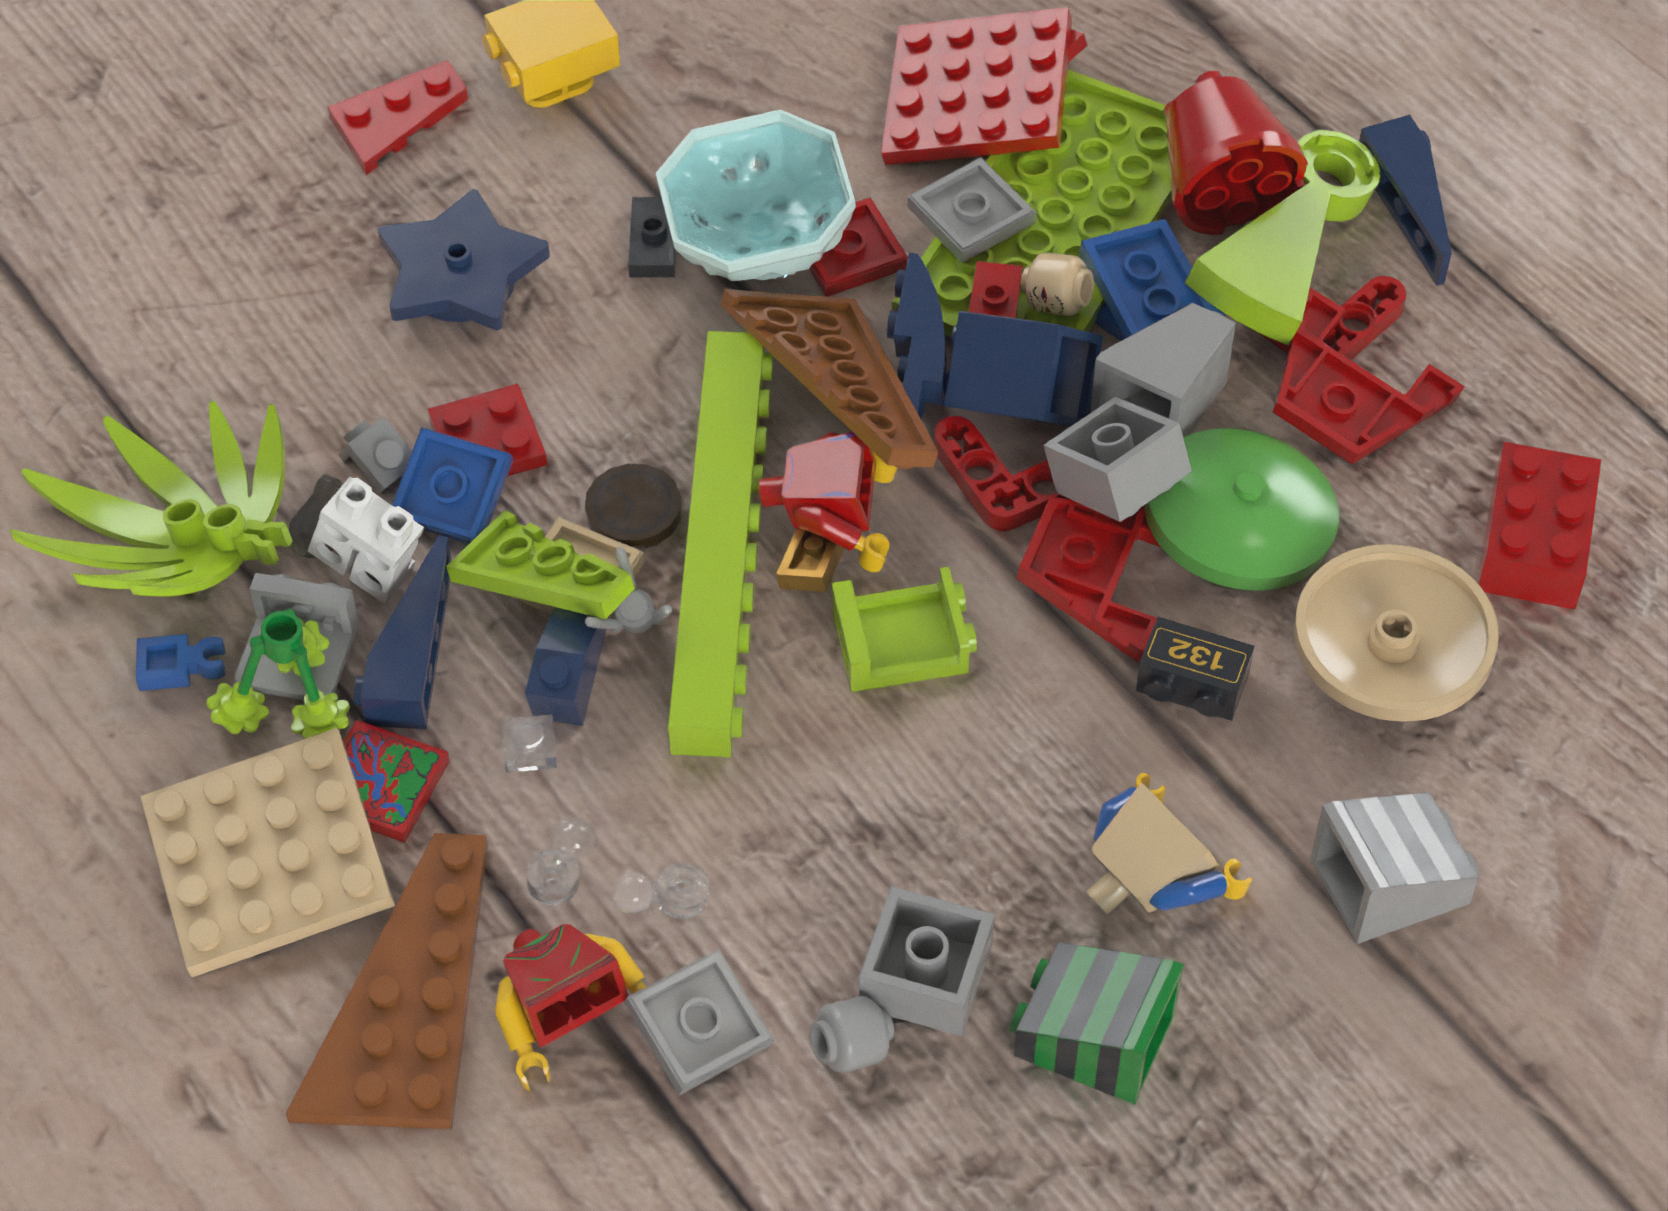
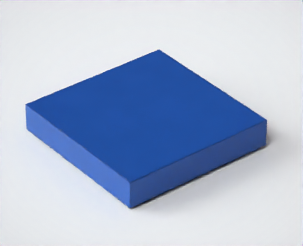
[392,427,514,544]

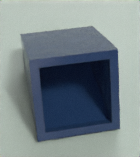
[944,311,1103,427]

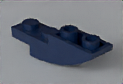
[887,253,947,420]

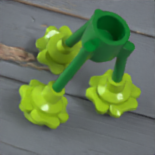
[206,609,350,739]

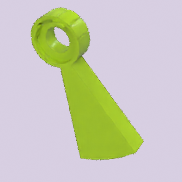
[1185,130,1380,345]

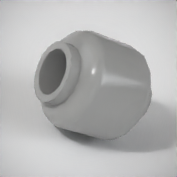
[809,996,894,1073]

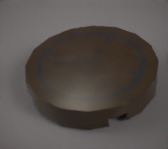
[585,463,682,549]

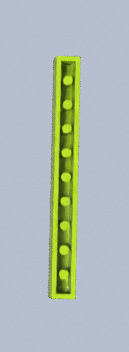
[668,331,773,757]

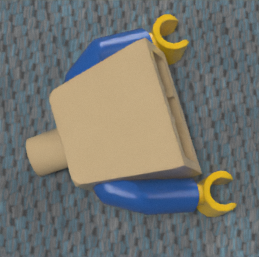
[1086,773,1253,915]

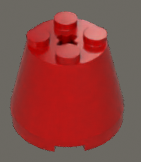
[1163,70,1309,235]

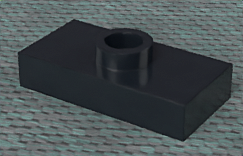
[628,197,676,278]

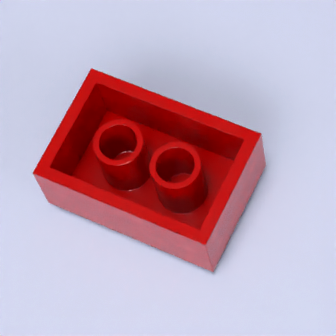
[1478,442,1602,610]

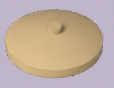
[1294,544,1499,722]

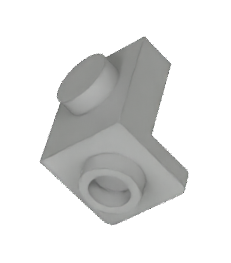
[338,417,412,493]

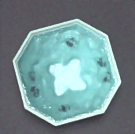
[656,109,856,281]

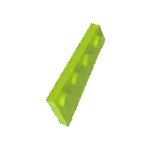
[446,510,635,619]

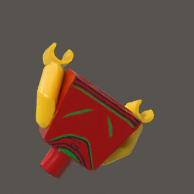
[495,924,647,1091]

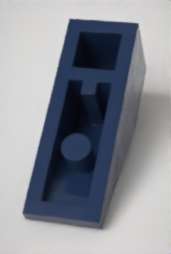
[525,607,610,726]

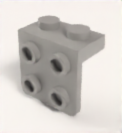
[235,573,359,700]

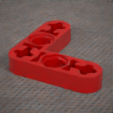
[1254,276,1407,360]
[934,416,1069,531]

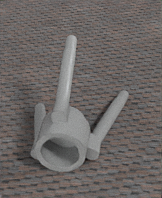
[585,547,672,633]

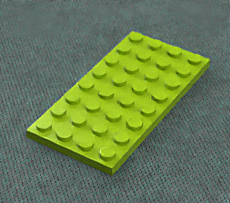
[892,69,1172,337]

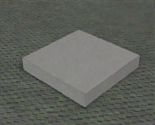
[907,157,1036,263]
[624,949,774,1095]

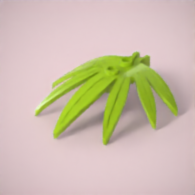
[9,400,293,597]

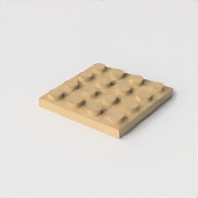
[140,728,395,978]

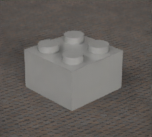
[1043,397,1192,522]
[859,886,994,1036]

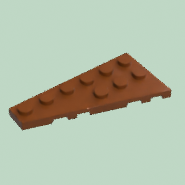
[720,289,938,469]
[286,833,488,1129]

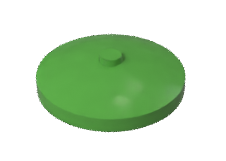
[1144,428,1339,591]

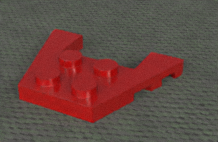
[1272,287,1465,465]
[1016,497,1161,662]

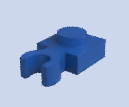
[136,634,226,691]

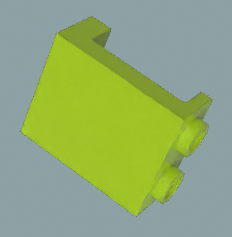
[832,566,977,692]

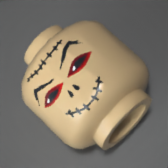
[1021,252,1094,317]

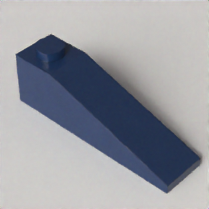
[1359,114,1452,286]
[354,536,452,729]

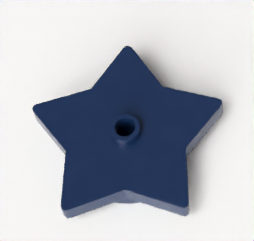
[378,189,550,330]

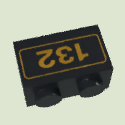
[1136,617,1255,721]

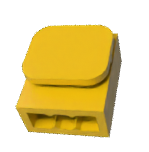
[482,0,620,108]

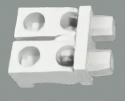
[307,477,424,604]

